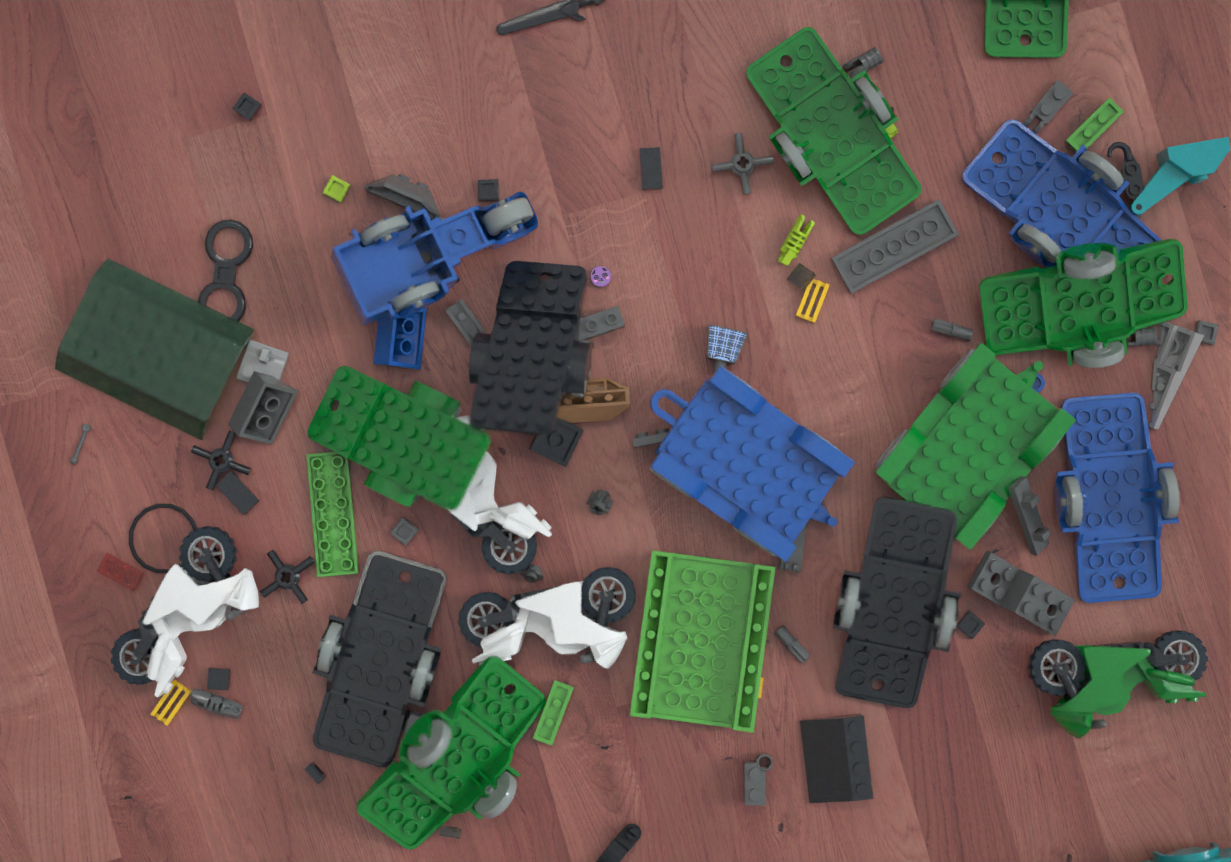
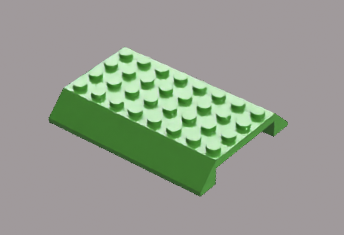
[630,550,775,733]

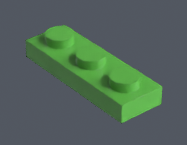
[1065,97,1124,153]
[533,680,574,746]

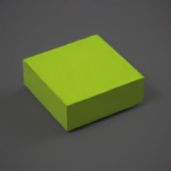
[323,175,351,203]

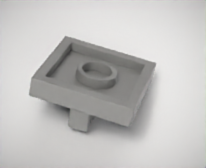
[237,340,290,382]

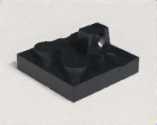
[528,417,584,467]

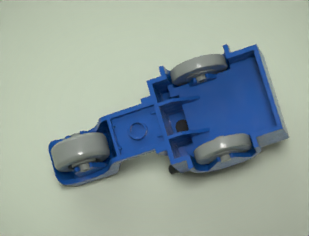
[331,192,538,326]

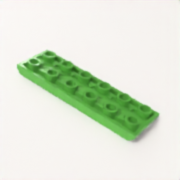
[306,452,359,577]

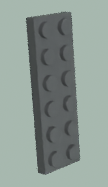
[831,199,959,294]

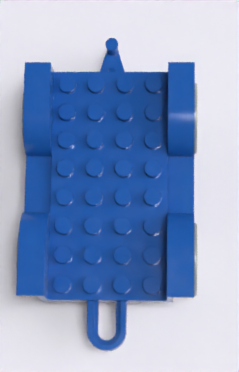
[648,366,855,562]

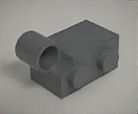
[743,752,773,805]

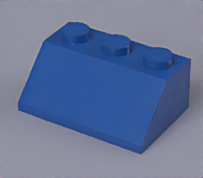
[373,308,427,370]

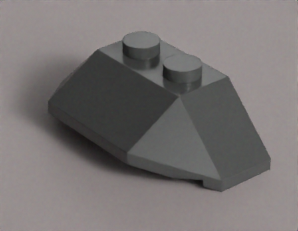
[364,174,442,220]

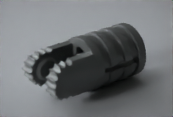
[843,47,884,79]
[1126,327,1157,347]

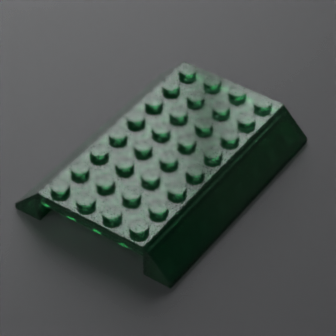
[55,258,255,440]

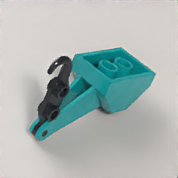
[1107,137,1231,216]

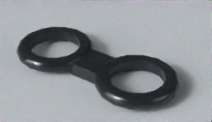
[197,219,253,329]

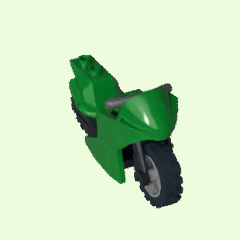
[1027,630,1208,739]

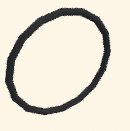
[129,504,198,573]

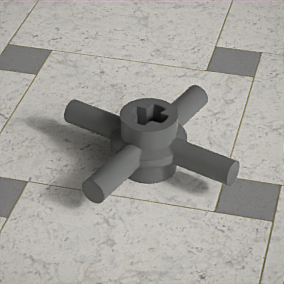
[712,133,774,195]

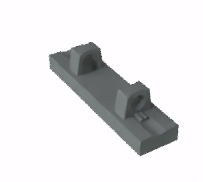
[1008,476,1051,556]

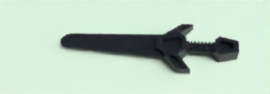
[496,0,606,35]

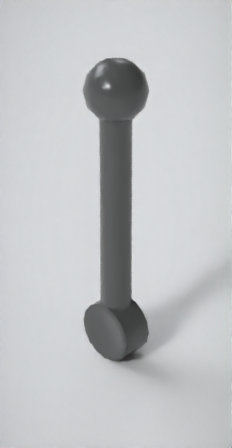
[70,424,91,464]

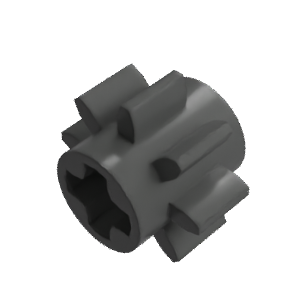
[586,490,614,515]

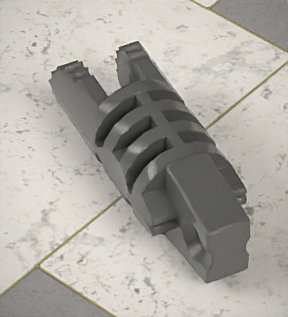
[190,689,243,719]

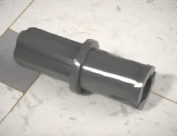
[931,318,973,342]
[774,625,809,663]

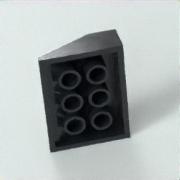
[800,713,874,803]

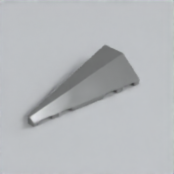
[1148,321,1204,429]

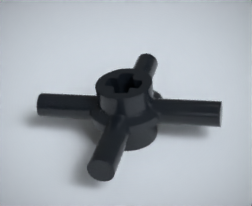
[191,430,251,490]
[260,549,315,605]

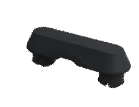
[597,823,641,862]

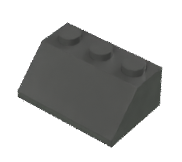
[228,371,298,444]

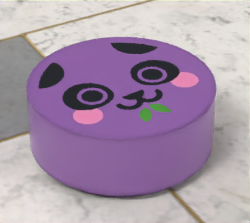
[590,266,611,287]

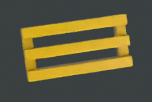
[796,277,830,323]
[151,680,191,726]

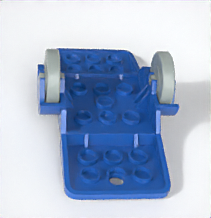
[962,119,1161,268]
[1054,393,1180,603]

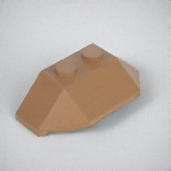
[557,378,630,423]

